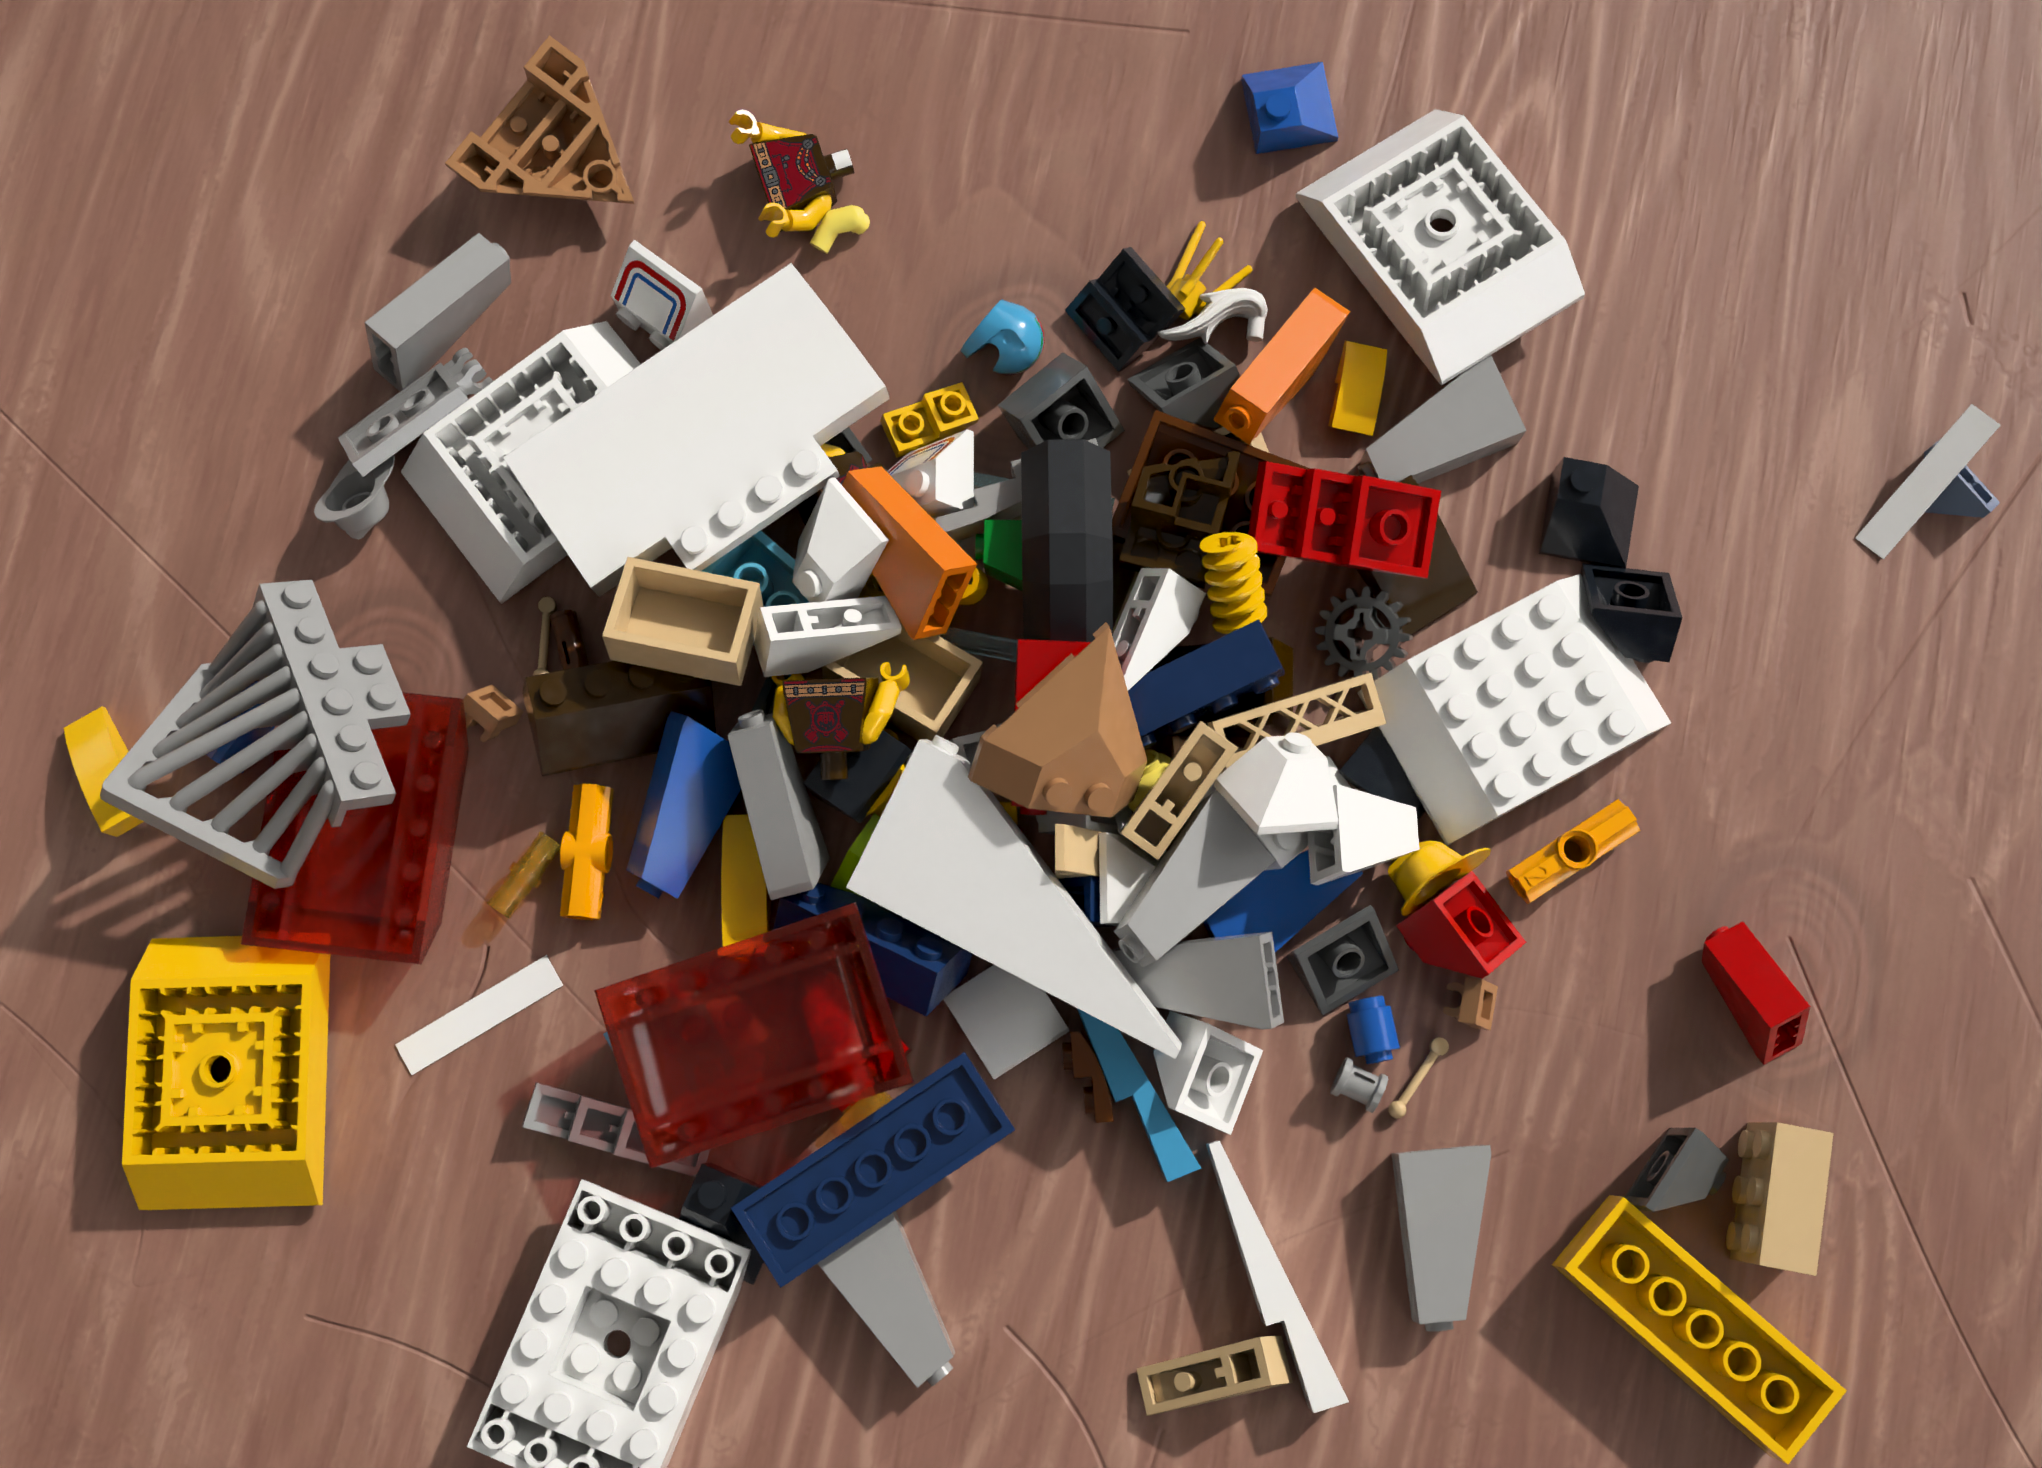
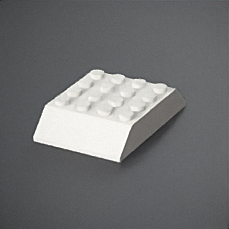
[1357,574,1671,846]

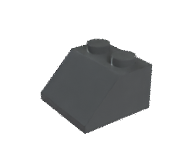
[998,353,1125,449]

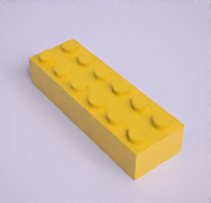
[1552,1195,1847,1465]

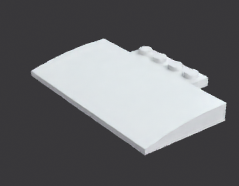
[503,263,890,597]

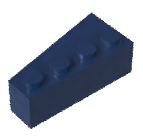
[1128,619,1286,750]
[771,882,973,1017]

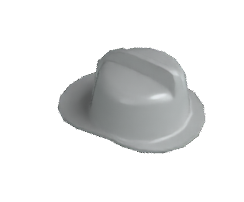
[314,455,395,540]

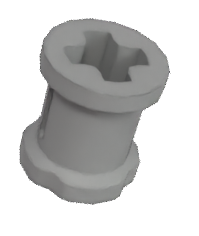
[1330,1057,1389,1113]

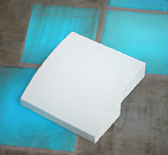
[944,965,1070,1079]

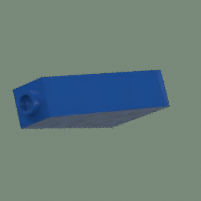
[626,711,741,899]
[1203,849,1363,952]

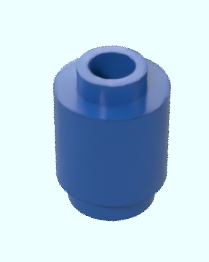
[1346,996,1400,1065]

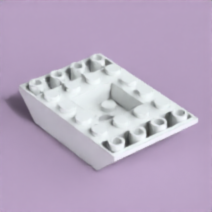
[1296,109,1585,385]
[401,321,641,604]
[467,1179,751,1468]

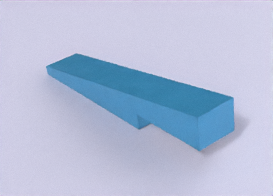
[1077,1008,1201,1182]

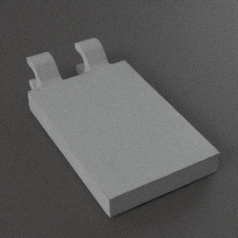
[337,348,493,477]

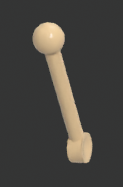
[533,597,557,676]
[1389,1037,1449,1119]

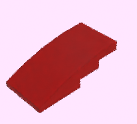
[1248,461,1441,578]

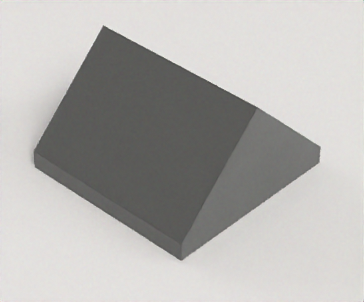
[1286,905,1399,1015]

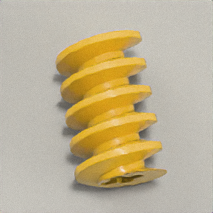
[1200,532,1267,634]

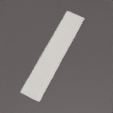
[1855,404,2001,559]
[395,955,563,1075]

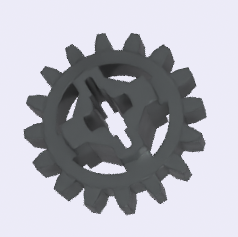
[1315,586,1413,680]

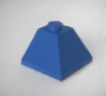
[1241,62,1339,154]

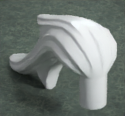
[1158,288,1268,344]

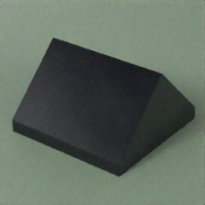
[803,730,912,824]

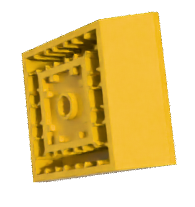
[122,933,331,1210]

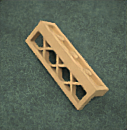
[1207,673,1386,775]

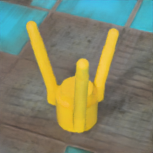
[1166,221,1252,320]

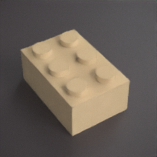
[602,557,764,686]
[822,596,983,741]
[1726,1122,1834,1276]

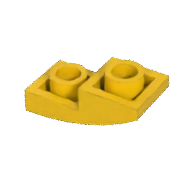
[1328,340,1387,436]
[880,382,979,458]

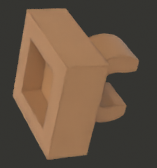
[459,685,524,742]
[1443,977,1498,1031]

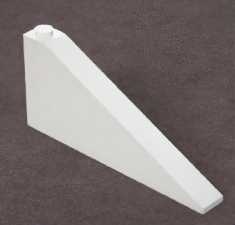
[846,735,1182,1059]

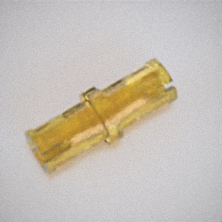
[487,831,561,919]

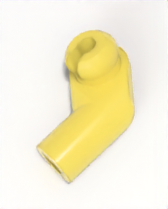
[810,205,870,254]

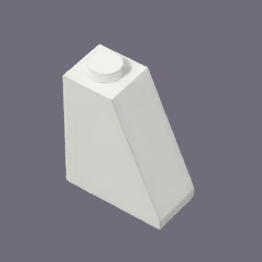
[1307,784,1419,885]

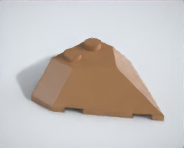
[445,35,634,204]
[968,622,1147,818]

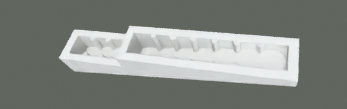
[1206,1141,1349,1413]

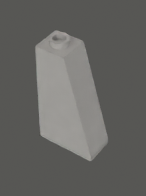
[364,233,511,391]
[1358,355,1527,483]
[727,710,830,900]
[1114,790,1276,968]
[1112,932,1284,1029]
[1391,1145,1491,1332]
[818,1211,955,1388]

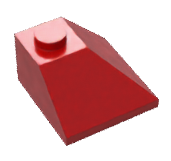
[1396,871,1527,979]

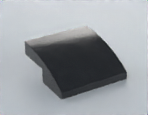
[1065,247,1186,372]
[1340,726,1426,822]

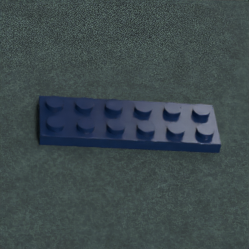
[731,1052,1016,1288]

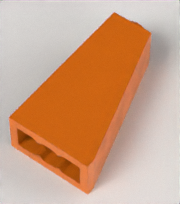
[1213,288,1351,445]
[842,466,977,640]

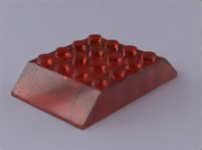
[241,692,469,965]
[594,902,914,1169]

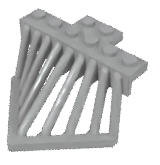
[100,580,411,889]

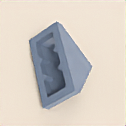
[1924,439,2000,518]

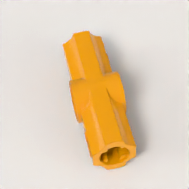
[560,783,614,921]
[1505,799,1641,904]

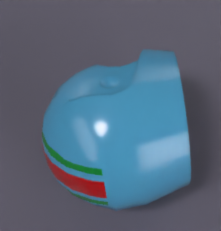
[960,299,1045,375]

